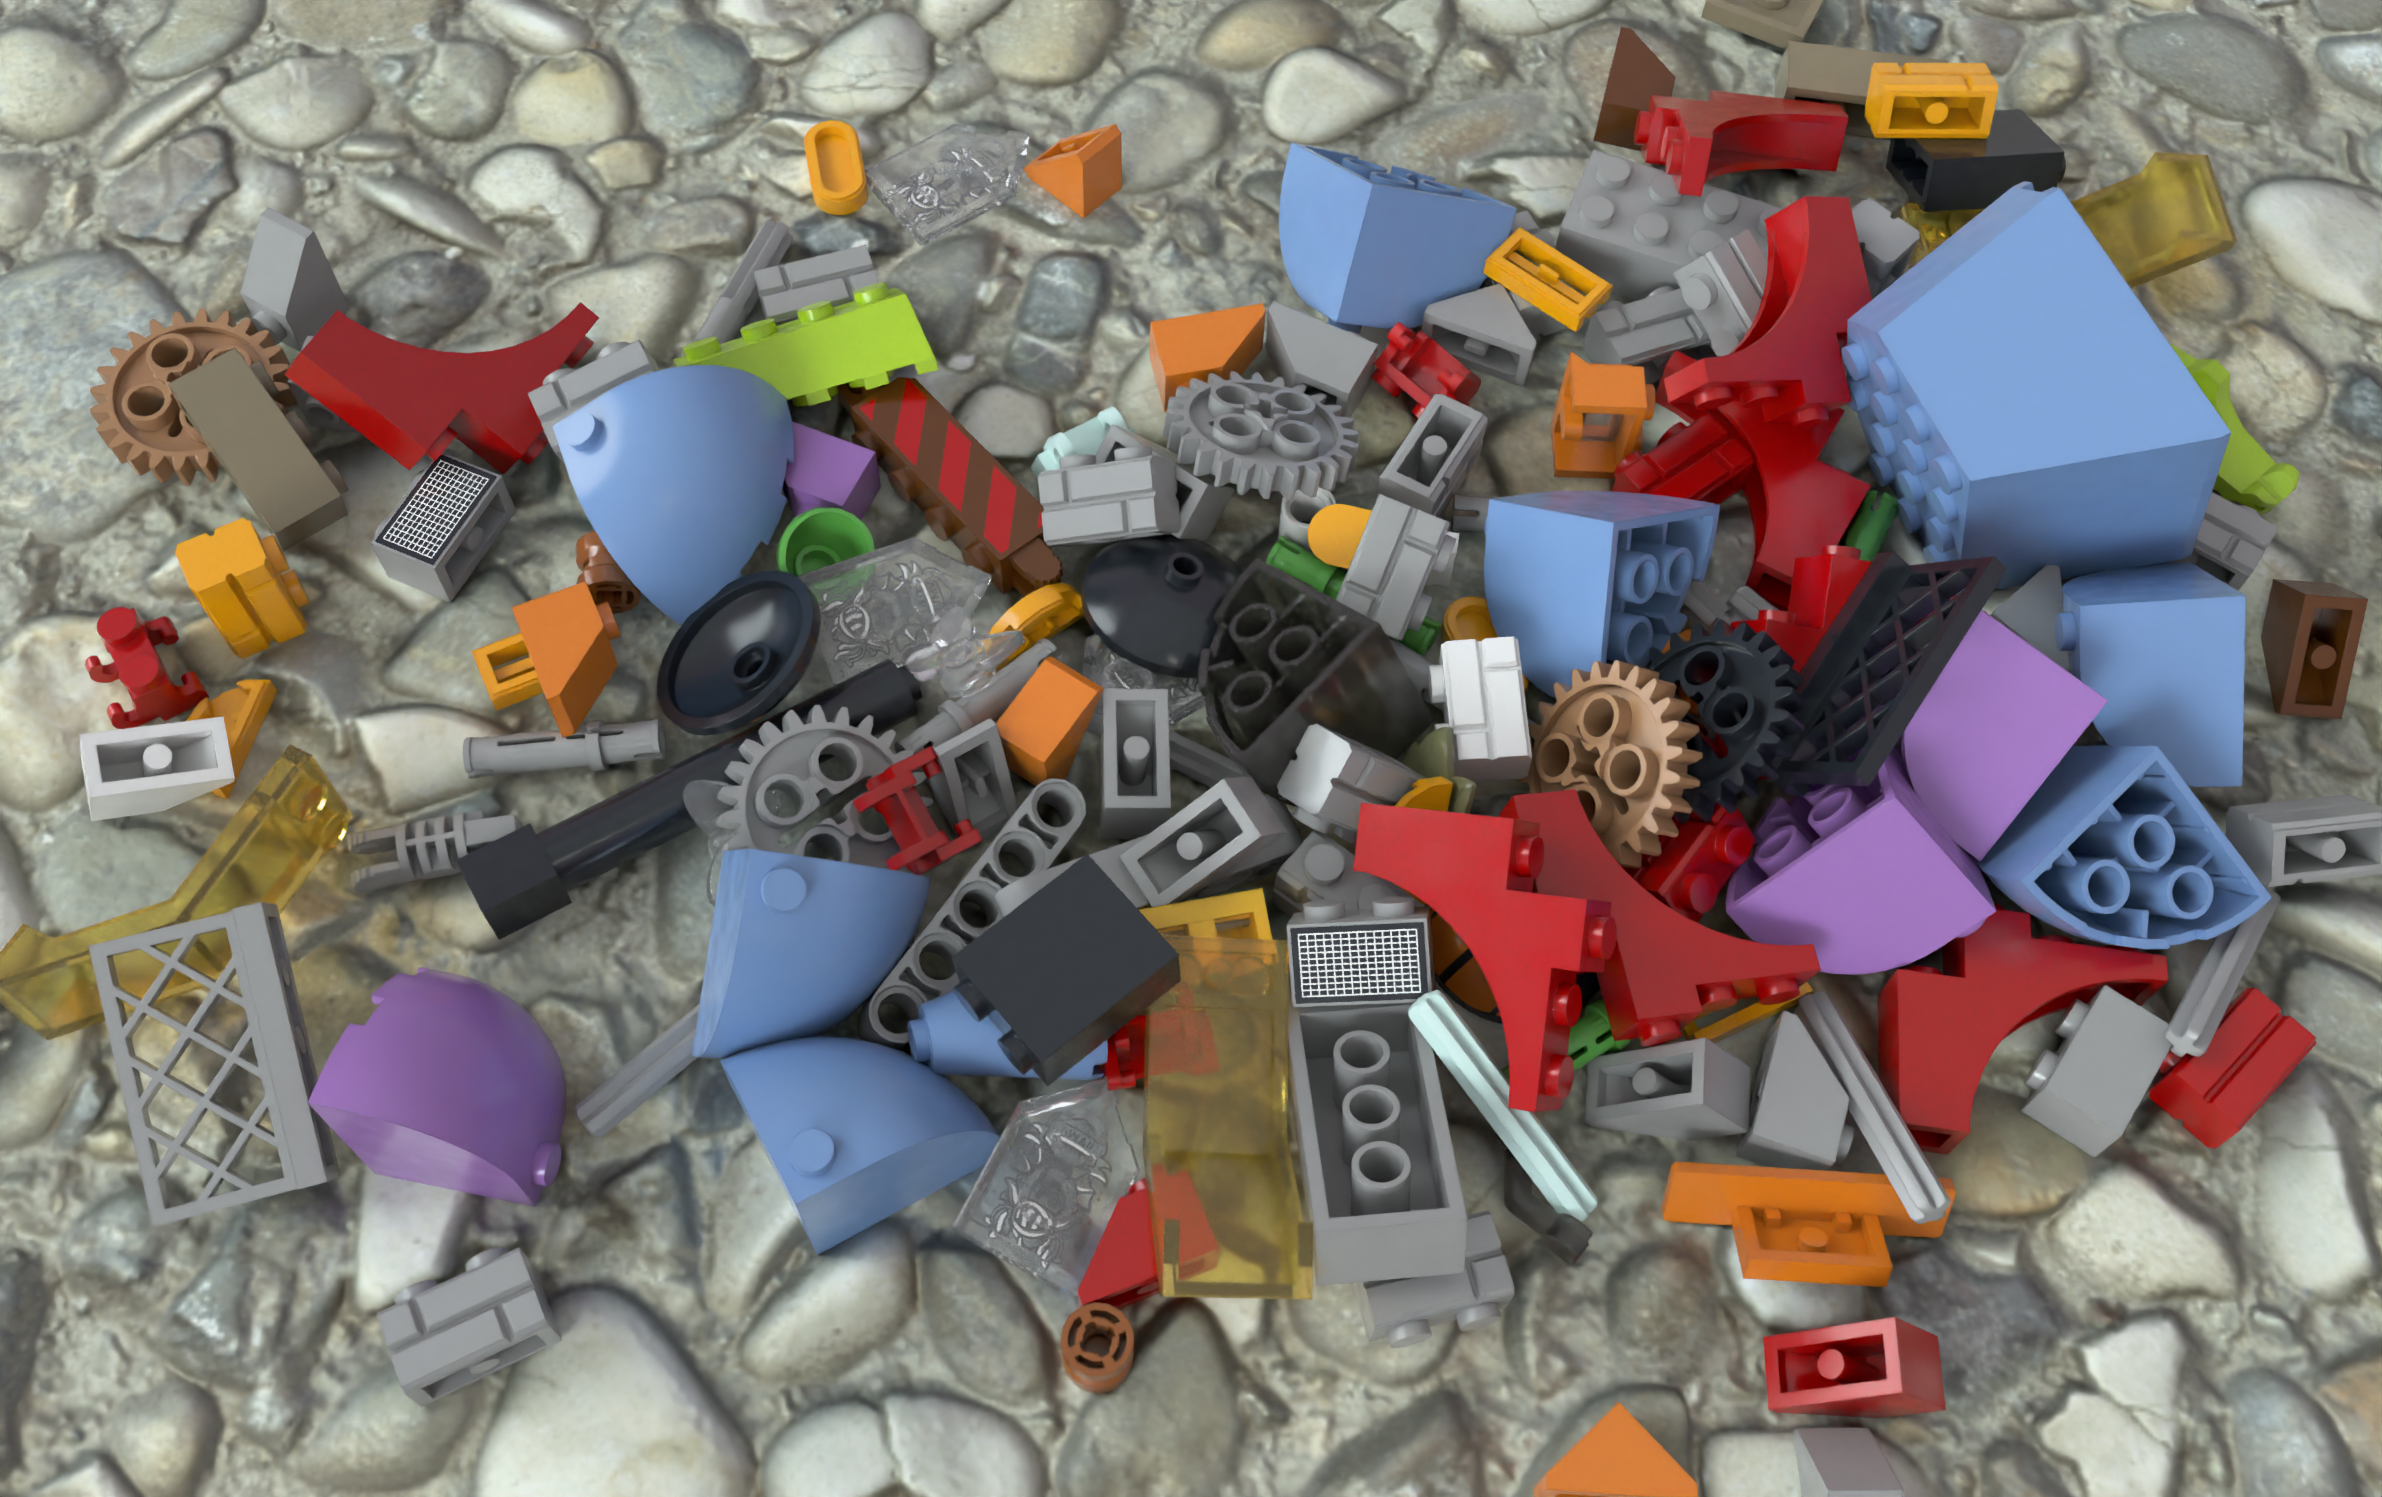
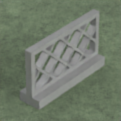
[88,902,341,1227]

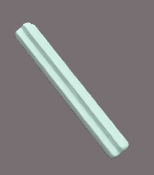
[1408,990,1598,1224]

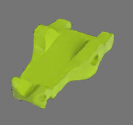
[2169,343,2299,515]

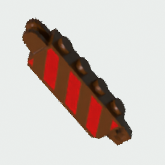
[837,377,1063,597]

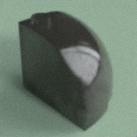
[1198,558,1434,806]

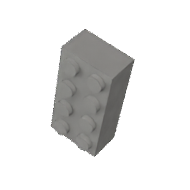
[1556,149,1784,301]
[1284,1002,1467,1286]

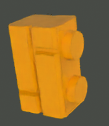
[1865,63,1998,139]
[174,518,311,659]

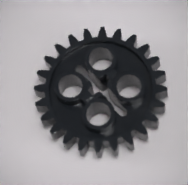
[1639,620,1808,824]

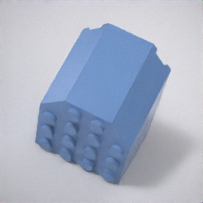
[1841,181,2231,595]

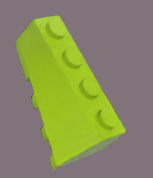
[673,282,939,407]

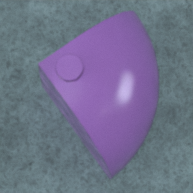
[1901,610,2108,861]
[1726,716,1996,975]
[308,967,566,1207]

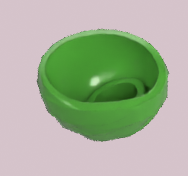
[776,507,877,608]

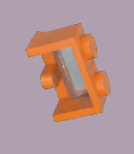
[1551,351,1655,479]

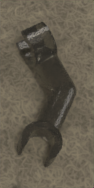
[1493,1130,1593,1265]

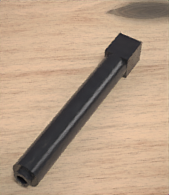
[455,659,922,940]

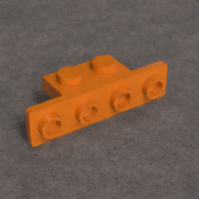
[1661,1162,1956,1287]

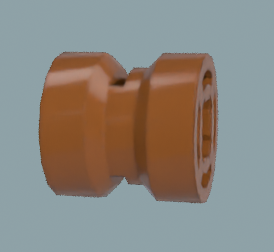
[576,530,641,614]
[1060,1302,1134,1393]

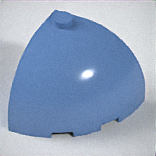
[1279,142,1517,333]
[553,365,794,625]
[1484,491,1720,699]
[2055,562,2246,787]
[1977,746,2272,949]
[692,849,931,1058]
[720,1036,1005,1255]

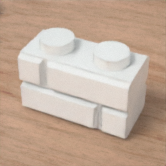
[1428,636,1532,782]

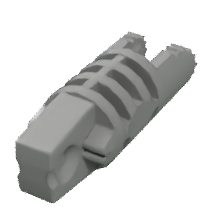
[346,810,523,892]

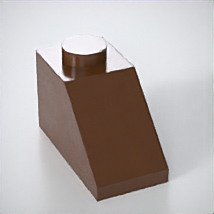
[1593,27,1676,151]
[2261,579,2368,719]

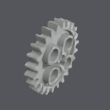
[1163,371,1359,500]
[716,705,933,873]

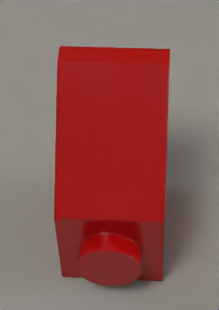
[1077,1173,1219,1309]
[1763,1317,1946,1418]

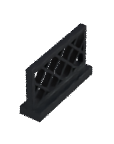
[1771,551,2008,796]

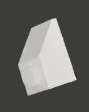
[79,717,235,821]

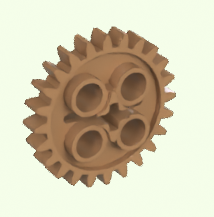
[90,309,297,486]
[1516,660,1702,869]

